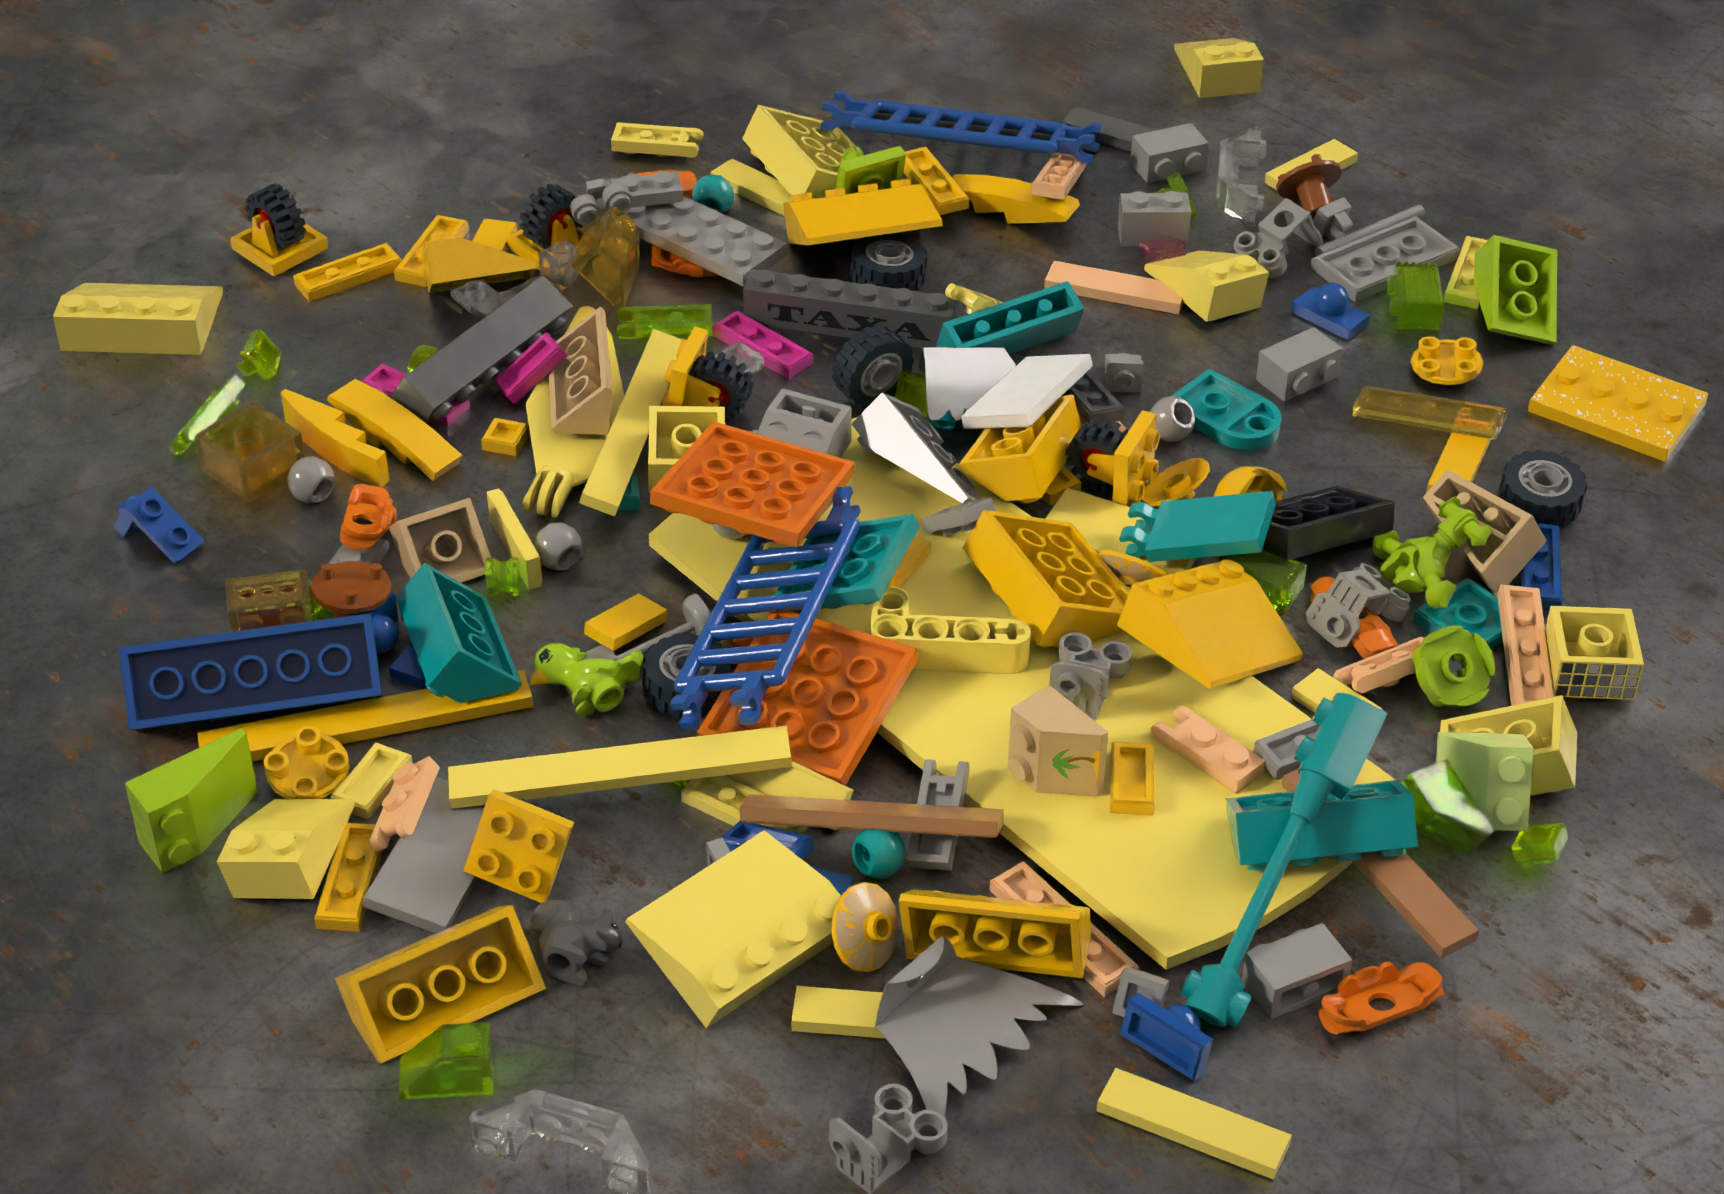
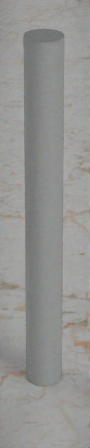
[1314,204,1425,256]

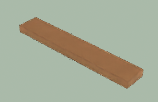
[1282,768,1479,959]
[740,794,1004,838]

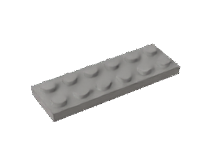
[623,172,787,287]

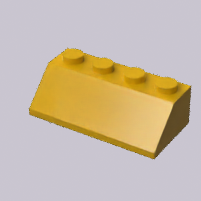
[959,395,1081,503]
[899,889,1091,978]
[335,905,546,1064]

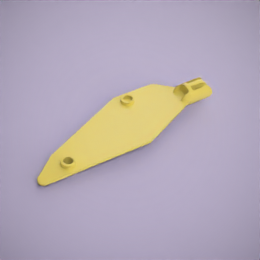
[522,306,624,518]

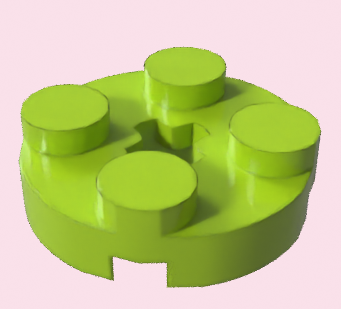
[1412,625,1495,708]

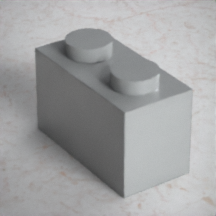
[1130,123,1209,184]
[1118,191,1191,246]
[1256,327,1343,402]
[1242,923,1352,1020]

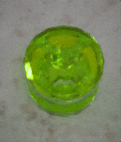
[485,557,521,597]

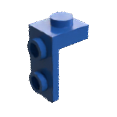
[113,486,204,564]

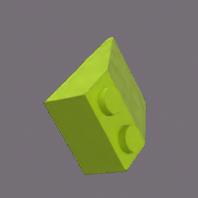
[1474,235,1557,345]
[125,728,258,873]

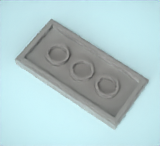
[1311,216,1461,302]
[363,777,485,933]

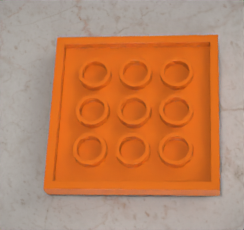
[650,421,855,548]
[697,610,919,786]

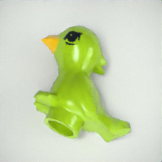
[530,643,643,718]

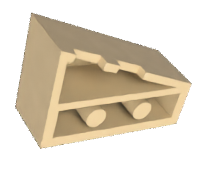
[1423,469,1547,597]

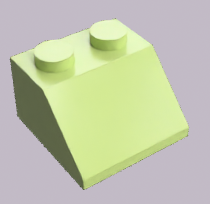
[1433,732,1534,831]

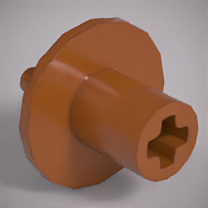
[1276,154,1342,220]
[311,561,392,618]

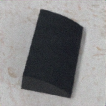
[1263,486,1395,560]

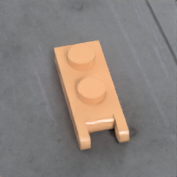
[1333,637,1424,693]
[1151,705,1265,793]
[369,756,440,852]

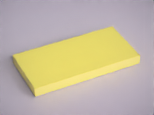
[1045,487,1197,574]

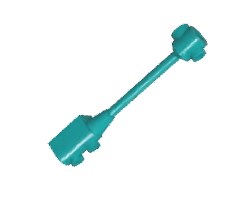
[1179,693,1388,1028]

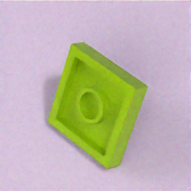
[836,146,906,194]

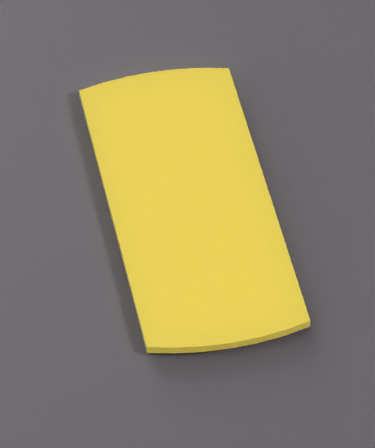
[649,417,1409,970]

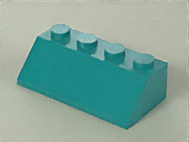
[396,563,522,703]
[1225,780,1418,871]

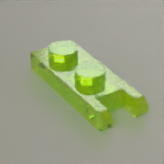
[617,304,713,339]
[169,375,246,455]

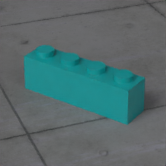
[936,281,1085,355]

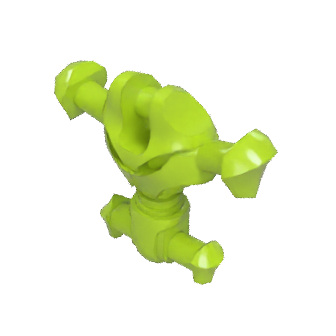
[1372,497,1492,609]

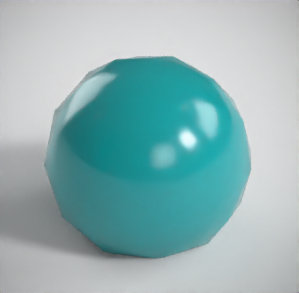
[692,174,734,214]
[852,829,907,879]

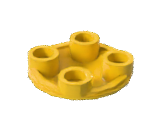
[1411,336,1484,385]
[263,726,350,799]

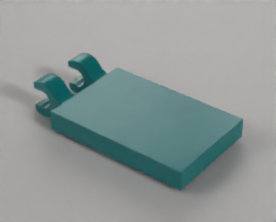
[1119,491,1276,562]

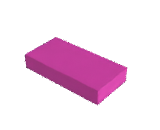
[494,332,568,405]

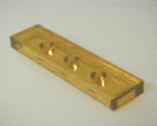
[1353,385,1507,440]

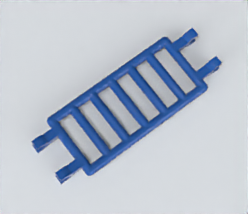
[821,91,1102,164]
[670,486,861,730]

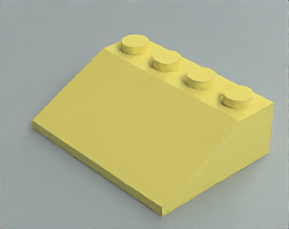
[742,105,857,198]
[53,283,223,355]
[625,830,841,1029]

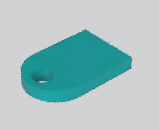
[1172,368,1282,450]

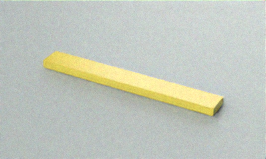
[579,329,682,516]
[448,725,792,809]

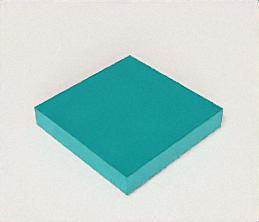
[1412,578,1503,650]

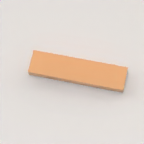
[1031,153,1087,200]
[1044,261,1184,315]
[1497,584,1555,706]
[990,861,1139,997]

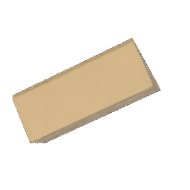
[548,307,612,435]

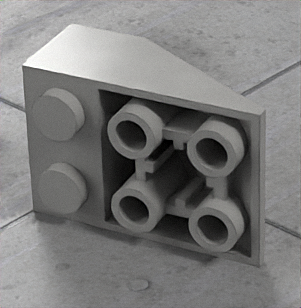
[757,388,851,458]

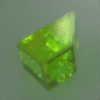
[1401,759,1494,853]
[398,1022,494,1100]

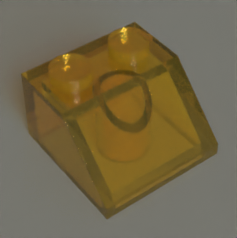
[571,205,639,312]

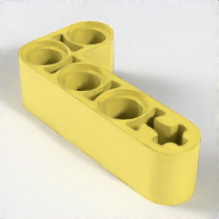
[871,586,1031,674]

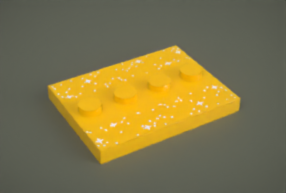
[1528,345,1708,462]

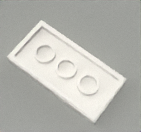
[961,354,1093,429]

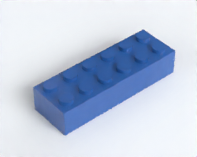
[118,613,383,731]

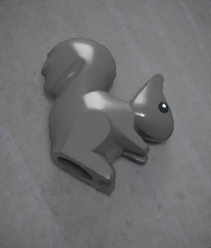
[530,899,623,986]

